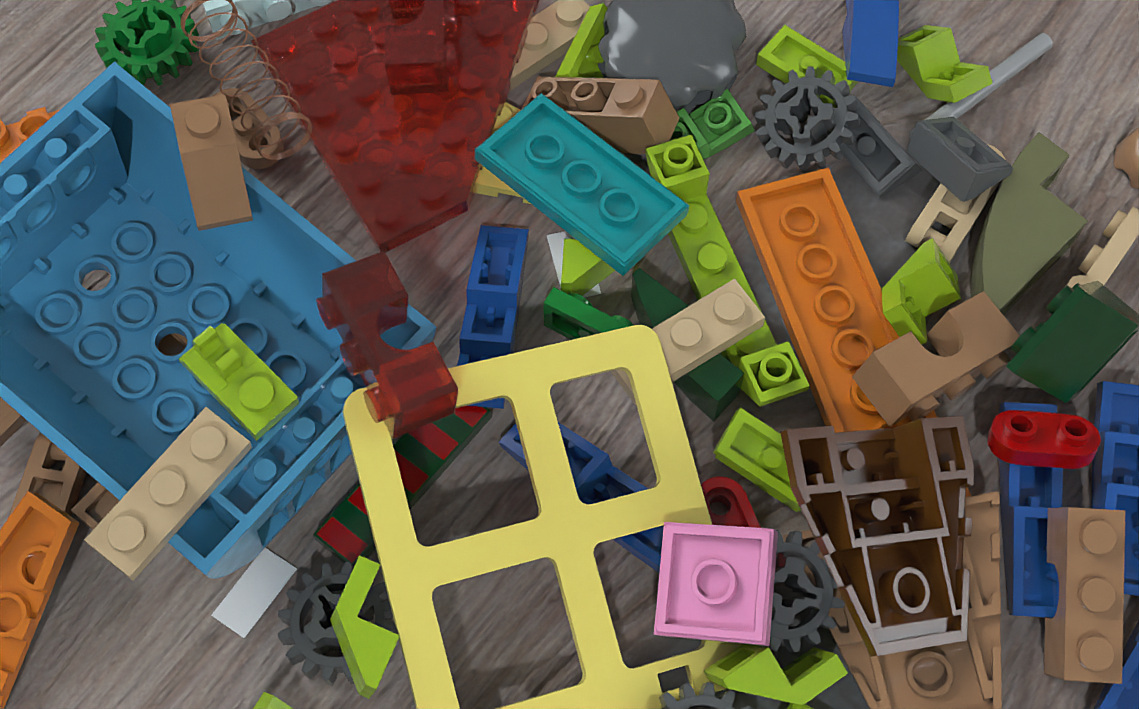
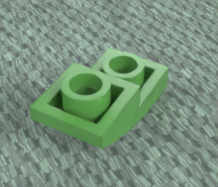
[670,89,755,160]

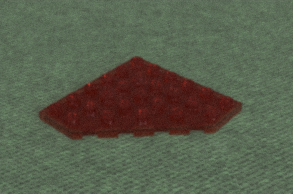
[251,0,539,255]

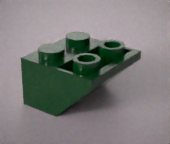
[1006,281,1139,403]

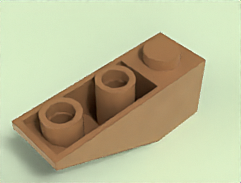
[521,76,679,154]

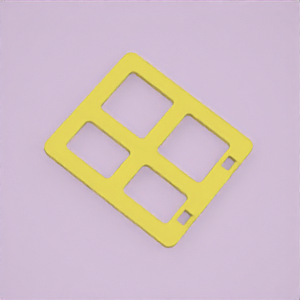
[343,325,742,709]

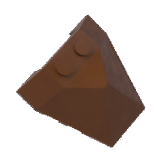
[780,415,974,657]

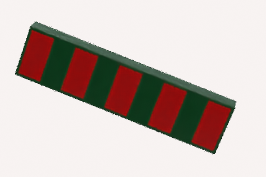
[313,406,492,568]

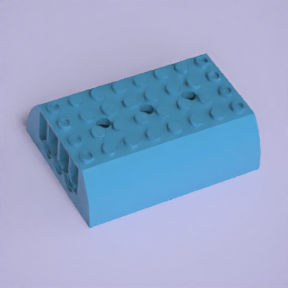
[0,62,436,579]

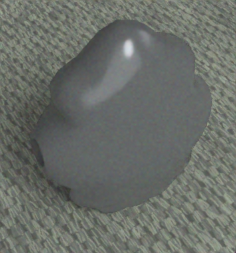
[598,0,747,114]

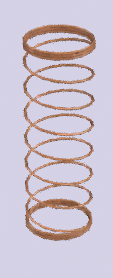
[181,0,313,160]

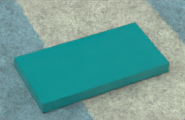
[475,93,689,276]

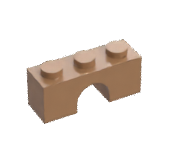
[852,291,1020,427]
[1044,507,1125,684]

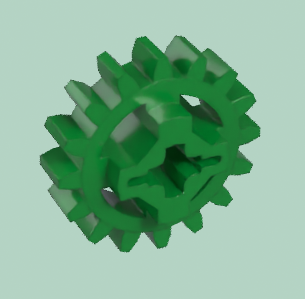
[95,0,199,86]

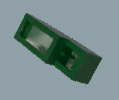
[631,268,744,422]

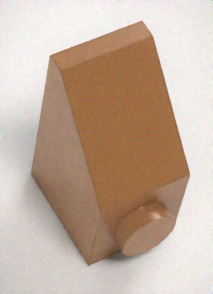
[170,94,253,231]

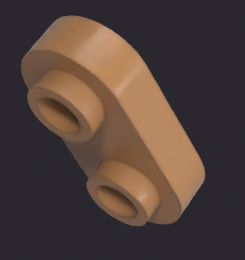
[213,88,284,169]

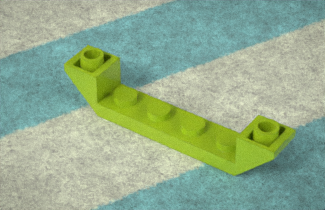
[645,135,810,407]

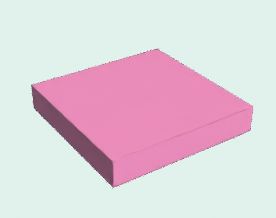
[654,522,778,646]

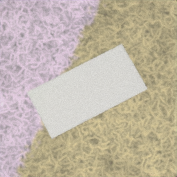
[211,547,297,638]

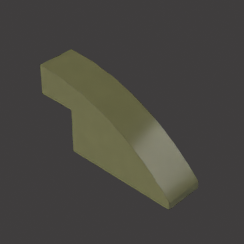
[970,132,1088,315]

